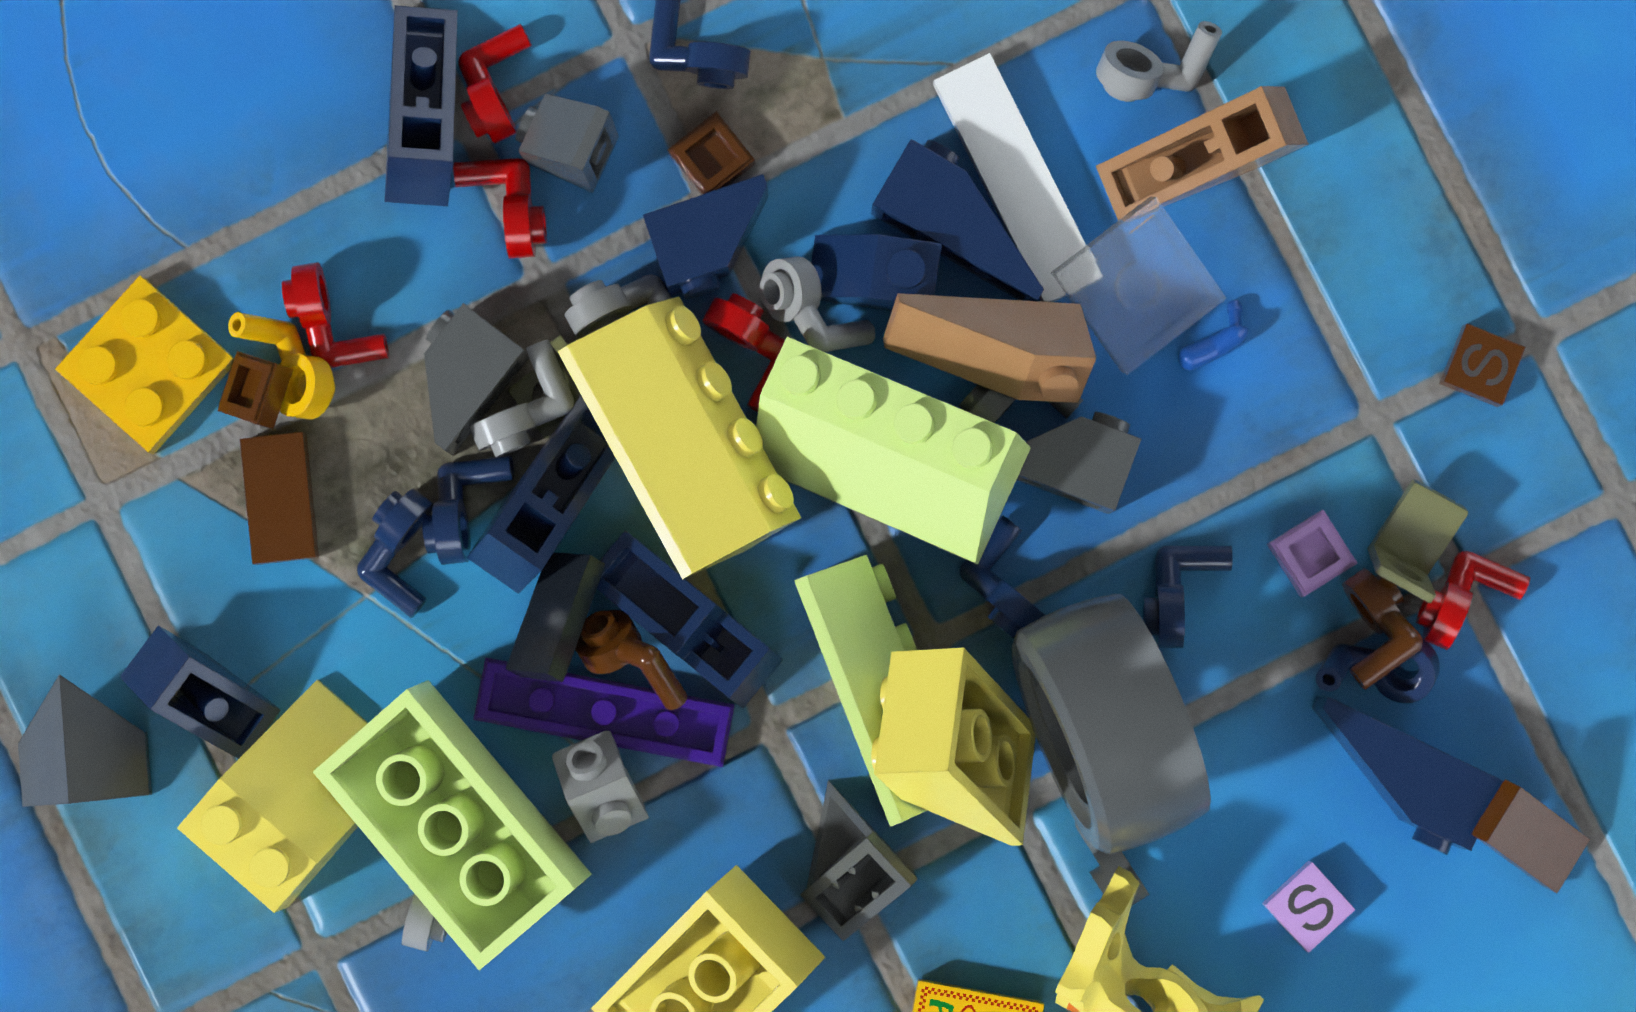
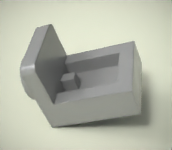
[552,731,649,843]

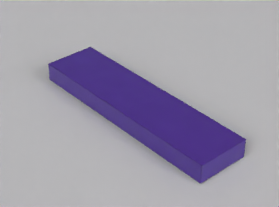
[473,657,735,767]

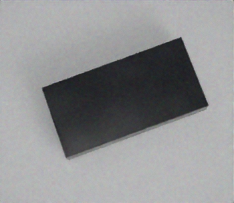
[506,552,605,682]

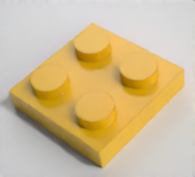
[55,275,234,454]

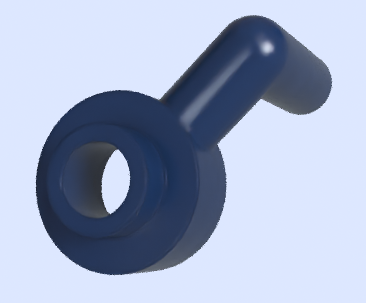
[649,0,751,89]
[422,455,514,565]
[357,488,433,618]
[960,515,1045,639]
[1143,546,1232,648]
[1316,639,1440,703]

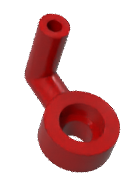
[458,23,532,144]
[453,158,547,259]
[282,262,389,368]
[702,293,785,412]
[1415,551,1531,650]

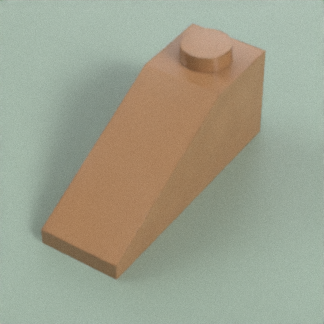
[1096,86,1309,223]
[883,293,1096,403]

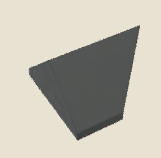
[18,674,152,807]
[800,781,918,941]

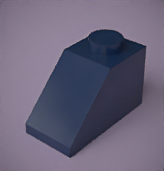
[643,174,768,300]
[811,234,942,311]
[120,625,281,759]

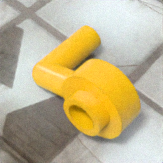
[228,312,335,419]

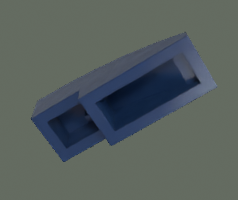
[597,530,783,708]

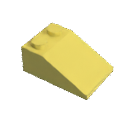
[871,647,1036,846]
[177,680,368,913]
[591,865,825,1012]

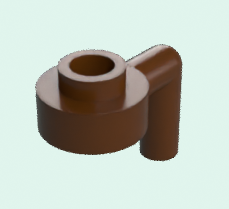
[1342,568,1423,690]
[575,610,687,710]

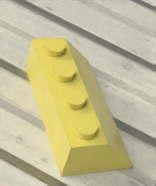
[558,296,802,579]

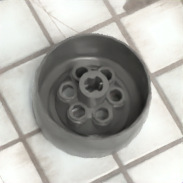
[1011,594,1211,855]

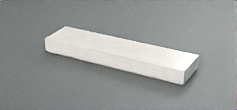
[933,53,1102,302]

